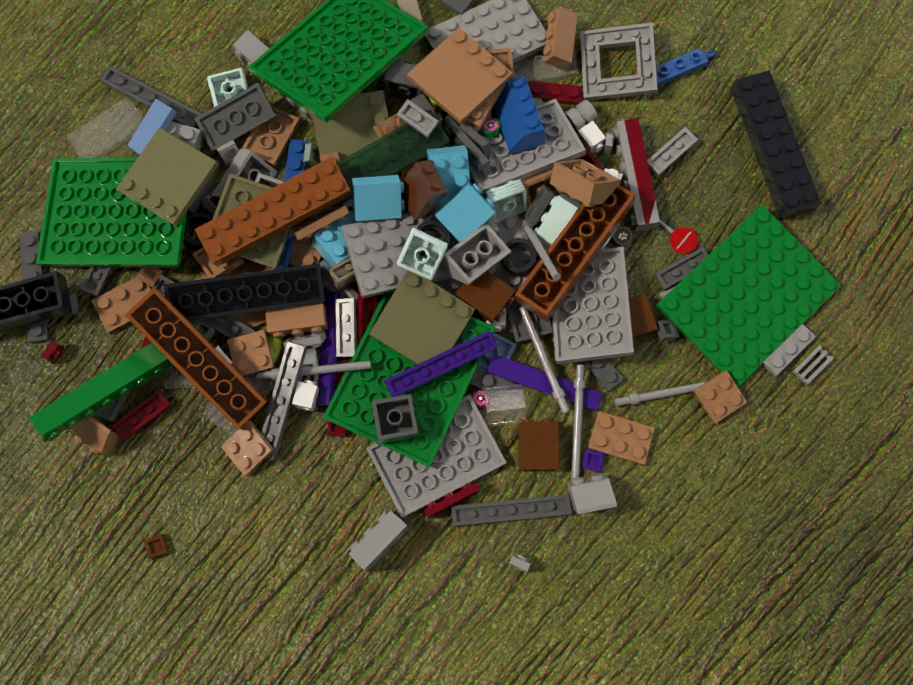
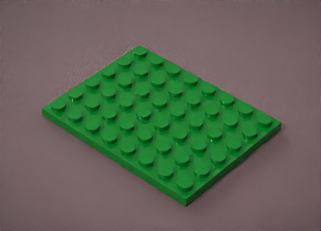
[248,0,429,123]
[36,157,187,267]
[655,204,841,387]
[323,291,496,468]

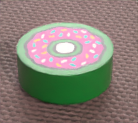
[482,118,501,137]

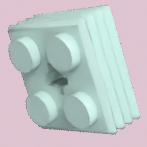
[207,68,248,107]
[486,179,528,223]
[396,228,448,280]

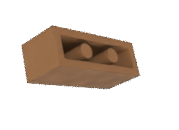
[543,6,578,69]
[265,302,328,339]

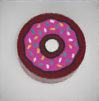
[471,389,490,409]

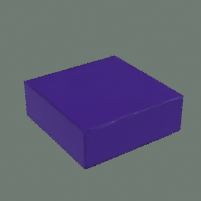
[581,449,605,473]

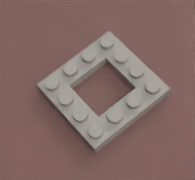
[580,22,658,100]

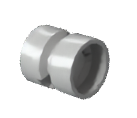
[564,100,598,133]

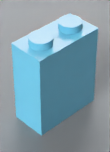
[352,175,405,221]
[435,182,496,242]

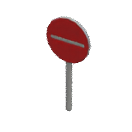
[659,220,698,254]

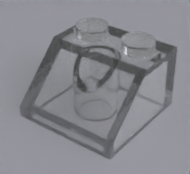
[483,384,526,427]

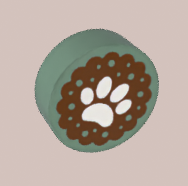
[613,227,632,247]

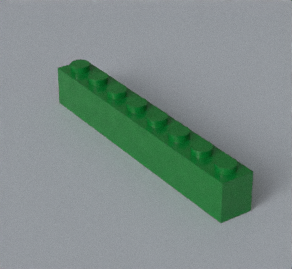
[28,343,174,443]

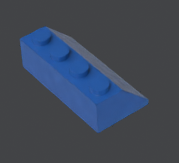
[494,76,546,154]

